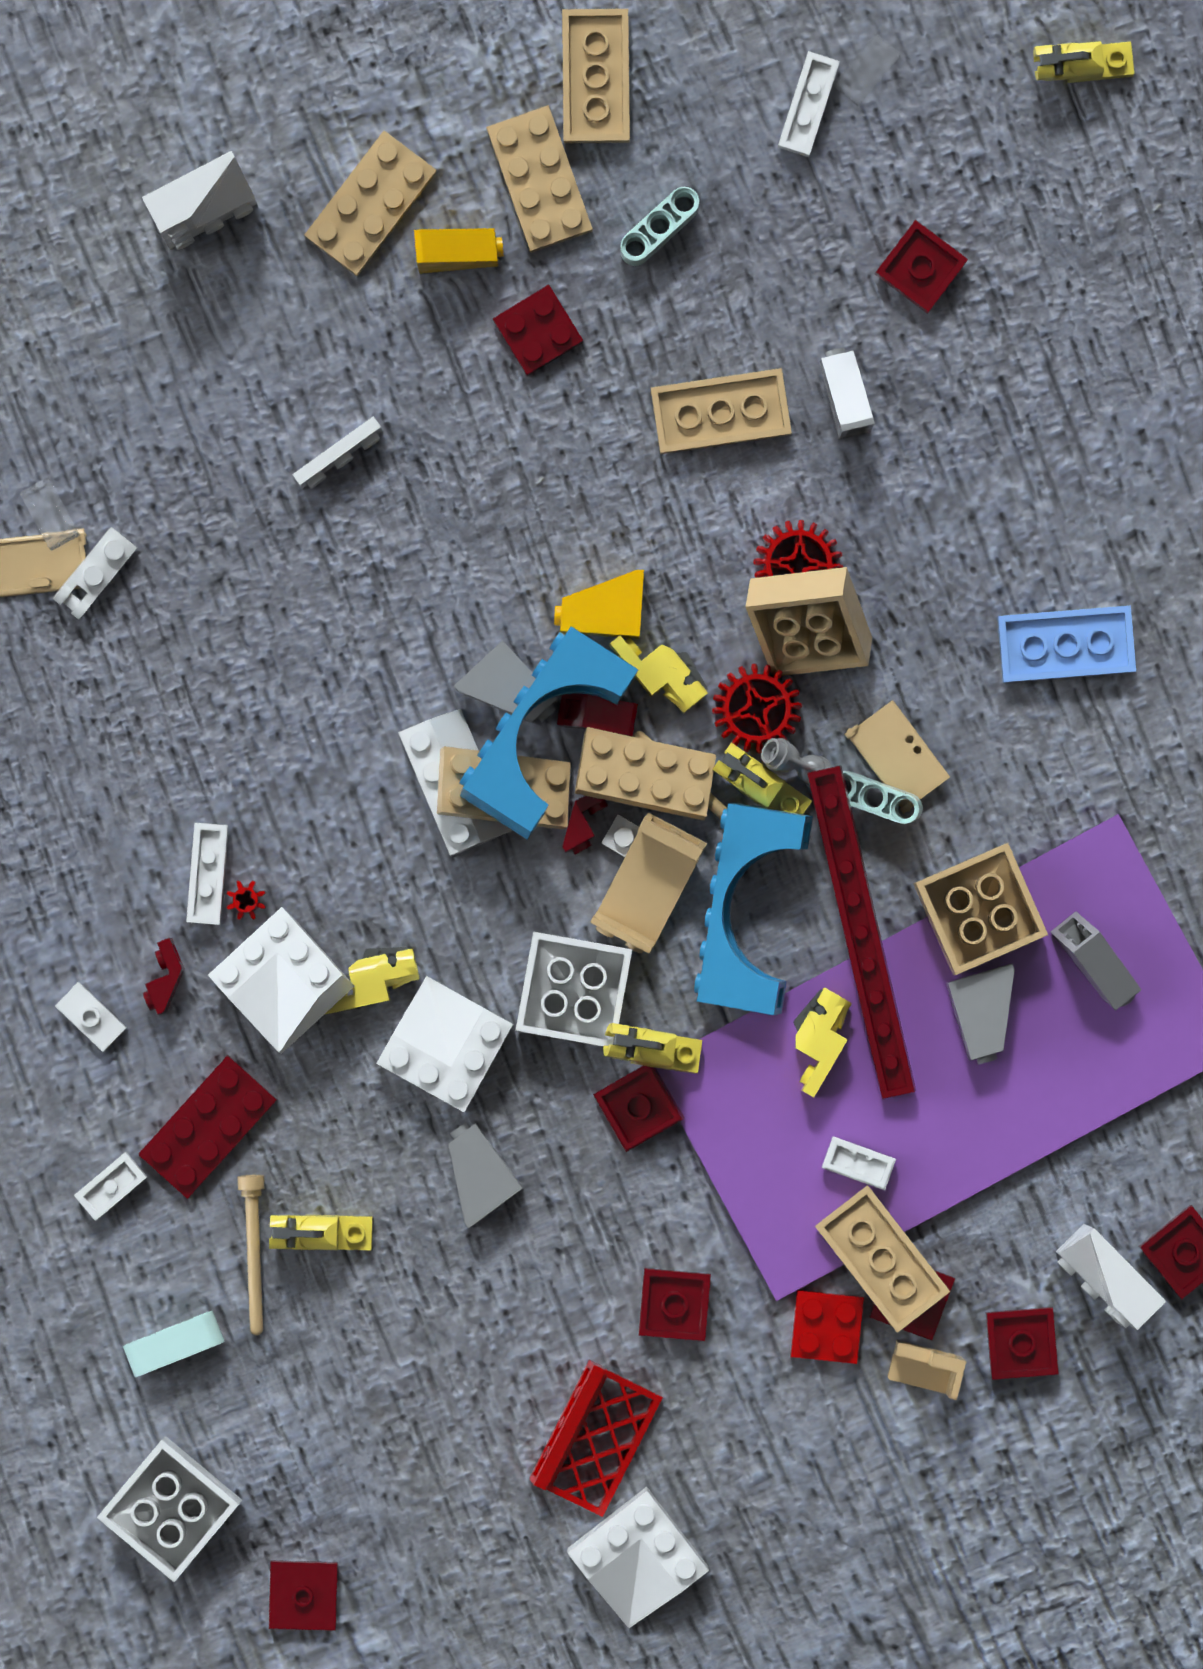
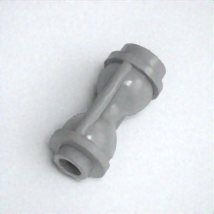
[761,738,831,787]

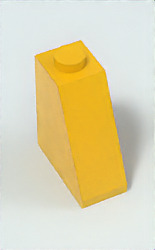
[414,228,504,274]
[554,569,644,639]

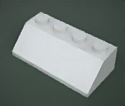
[398,709,512,857]

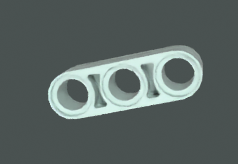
[620,187,699,266]
[843,771,923,824]
[123,1310,225,1377]

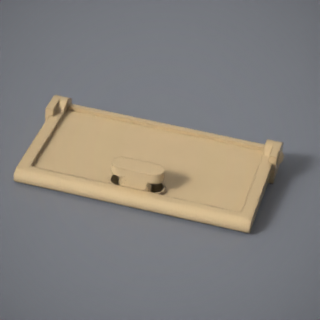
[0,528,87,597]
[844,700,950,814]

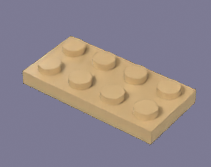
[562,9,630,143]
[486,105,593,253]
[304,131,437,277]
[650,368,792,455]
[575,727,716,821]
[437,746,570,830]
[815,1185,950,1333]

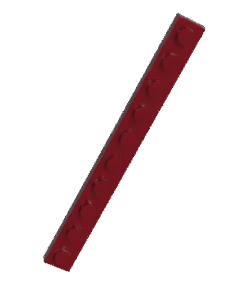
[807,765,916,1099]

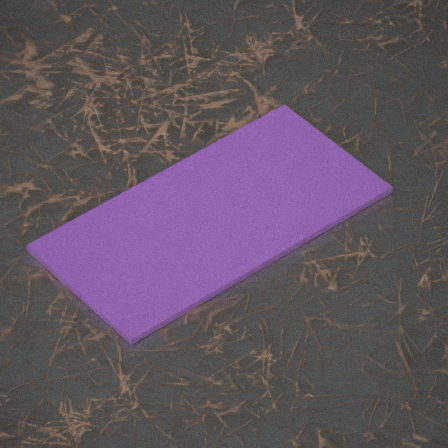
[655,814,1203,1301]

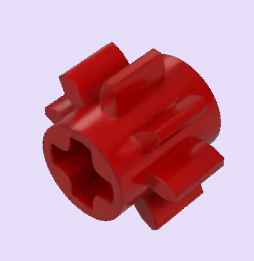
[226,880,266,920]

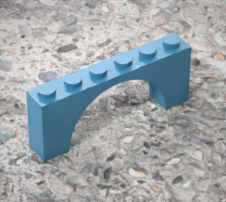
[459,626,638,840]
[694,803,813,1015]

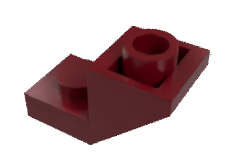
[557,693,638,736]
[562,795,608,855]
[143,938,185,1015]

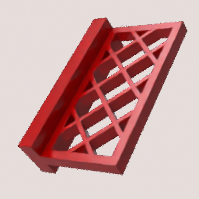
[529,1360,663,1517]

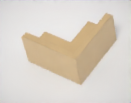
[888,1340,966,1400]

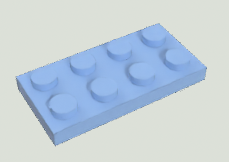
[997,605,1136,683]

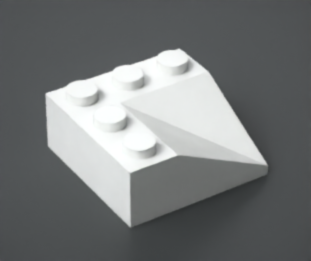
[142,151,257,250]
[208,907,355,1054]
[515,932,632,1046]
[376,976,514,1112]
[1056,1224,1166,1330]
[97,1436,242,1582]
[567,1487,709,1628]

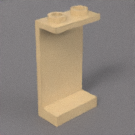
[590,812,707,953]

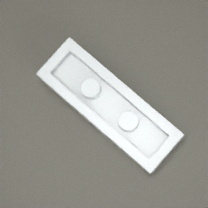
[778,51,840,157]
[292,416,383,489]
[186,823,229,925]

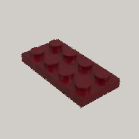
[138,1055,278,1199]

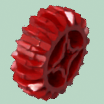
[753,520,843,578]
[712,663,802,754]

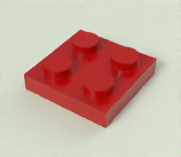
[790,1290,864,1364]

